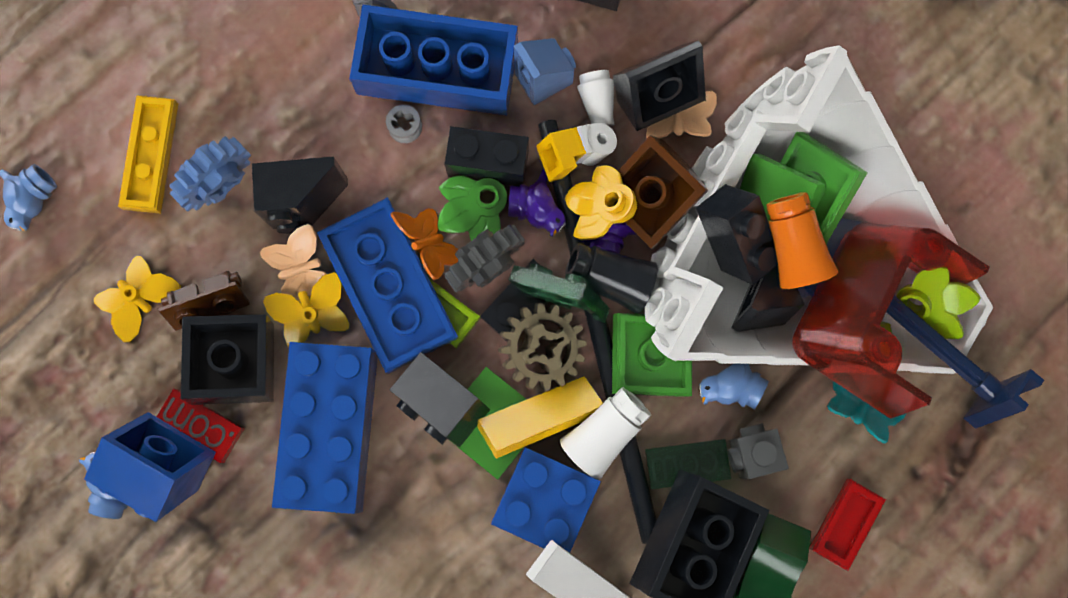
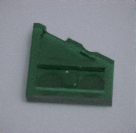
[508,264,610,323]

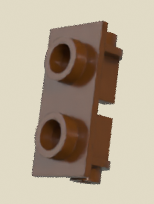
[158,271,250,331]

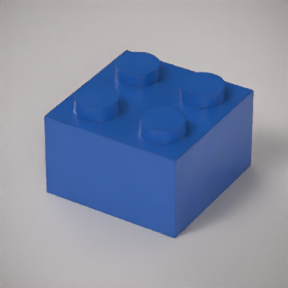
[84,412,216,522]
[491,447,601,553]

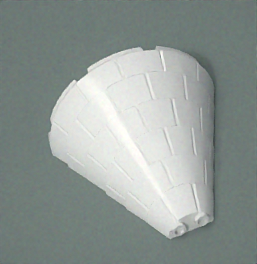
[645,45,993,374]

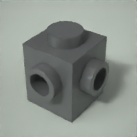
[728,423,789,479]

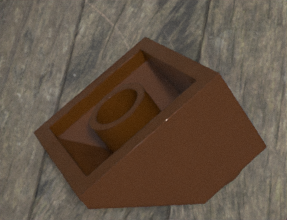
[613,135,708,249]

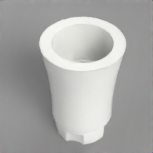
[560,387,651,480]

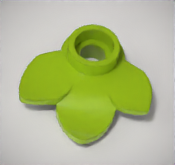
[896,266,981,339]

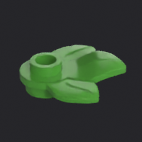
[438,175,507,241]

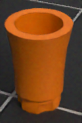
[766,192,839,289]

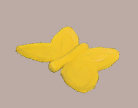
[94,256,181,342]
[263,272,350,347]

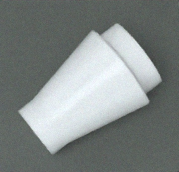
[577,70,615,127]

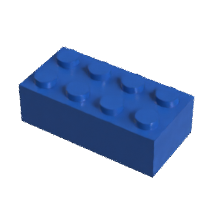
[349,4,518,116]
[272,342,378,514]

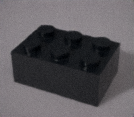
[629,469,770,598]

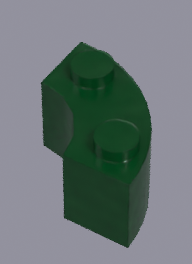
[733,513,811,598]

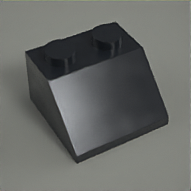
[613,41,706,131]
[252,156,348,234]

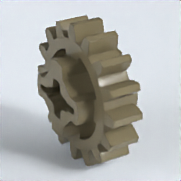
[498,303,587,391]

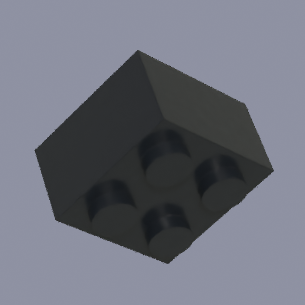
[180,314,274,405]

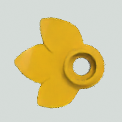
[565,165,637,240]

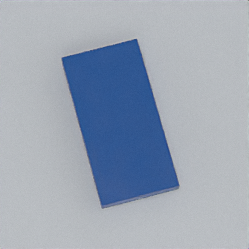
[317,197,459,374]

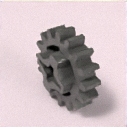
[444,225,525,293]

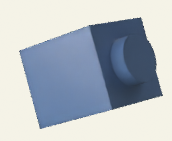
[513,38,576,105]

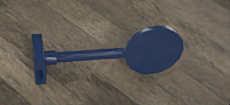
[804,218,1044,429]

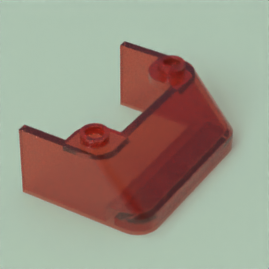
[792,223,990,419]

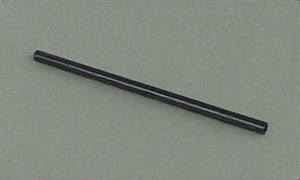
[538,120,657,544]

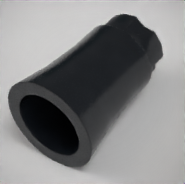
[565,243,658,314]

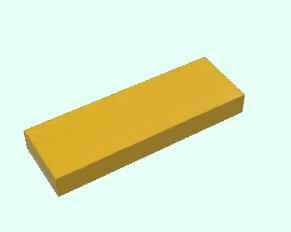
[118,95,179,214]
[477,376,603,459]

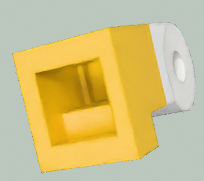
[536,123,617,182]

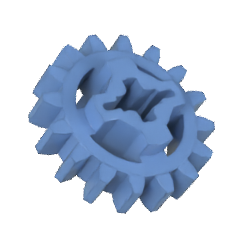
[169,137,251,211]

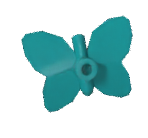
[827,368,908,444]

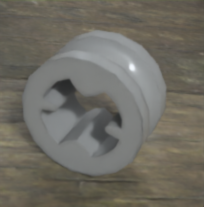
[386,105,422,143]

